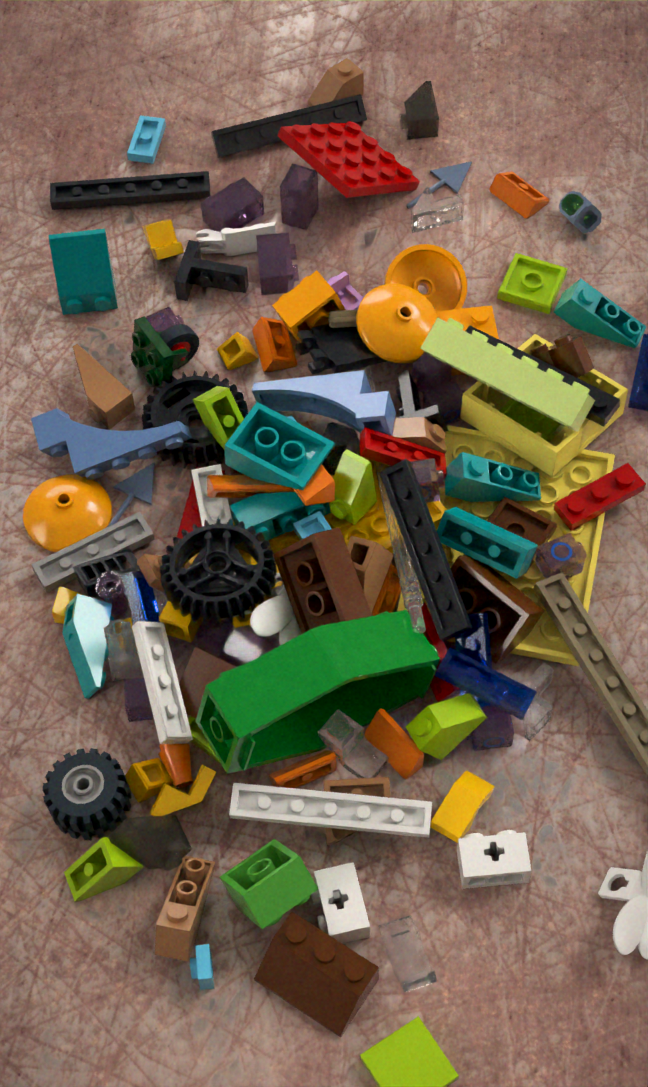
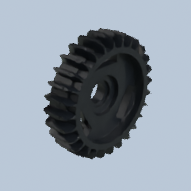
[142,371,248,469]
[160,518,277,625]

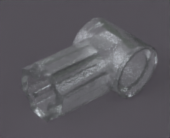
[103,619,143,682]

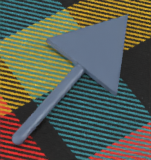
[407,161,472,208]
[106,462,155,528]

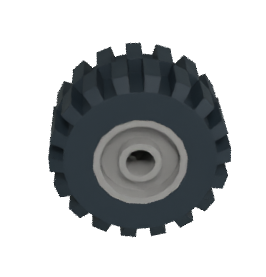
[43,748,132,840]

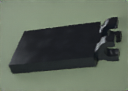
[295,324,387,375]

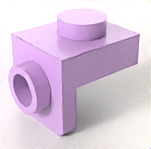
[327,271,363,310]

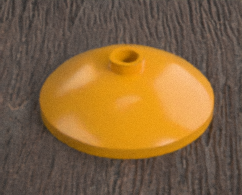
[384,244,467,311]
[356,284,437,363]
[23,474,112,552]

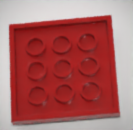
[277,121,420,198]

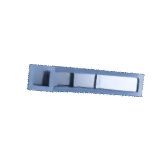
[252,370,396,436]
[31,408,192,480]

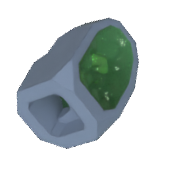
[559,191,602,234]

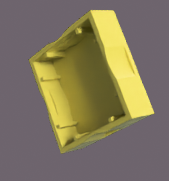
[460,334,628,477]

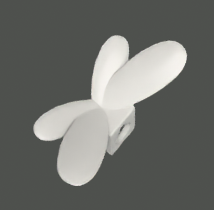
[250,573,302,645]
[598,851,648,960]

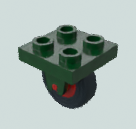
[131,316,199,389]

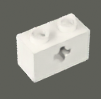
[457,830,531,889]
[311,862,370,944]

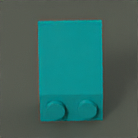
[48,229,118,315]
[224,402,335,490]

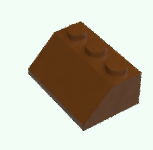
[273,527,372,634]
[427,555,545,664]
[254,911,379,1037]

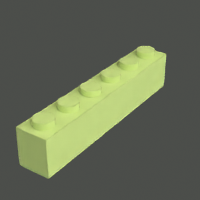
[421,317,595,432]

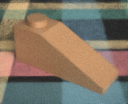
[73,344,135,429]

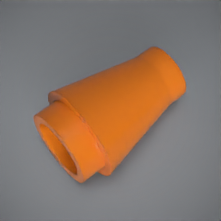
[158,744,193,788]

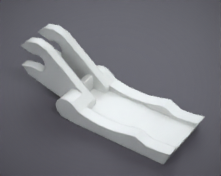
[196,221,278,256]

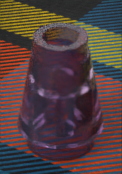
[95,571,128,615]

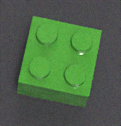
[219,839,318,929]

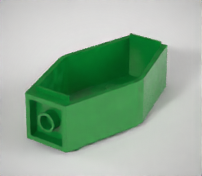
[196,610,440,774]

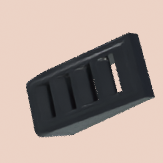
[73,549,143,598]

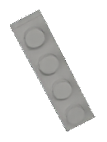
[31,511,155,593]

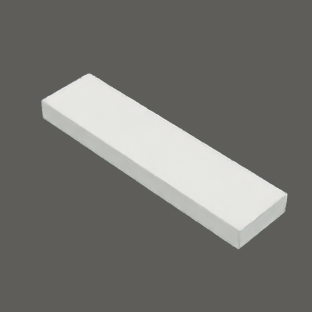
[132,621,193,744]

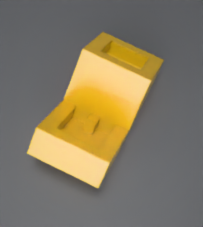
[142,219,184,260]
[150,764,216,818]
[430,770,495,843]

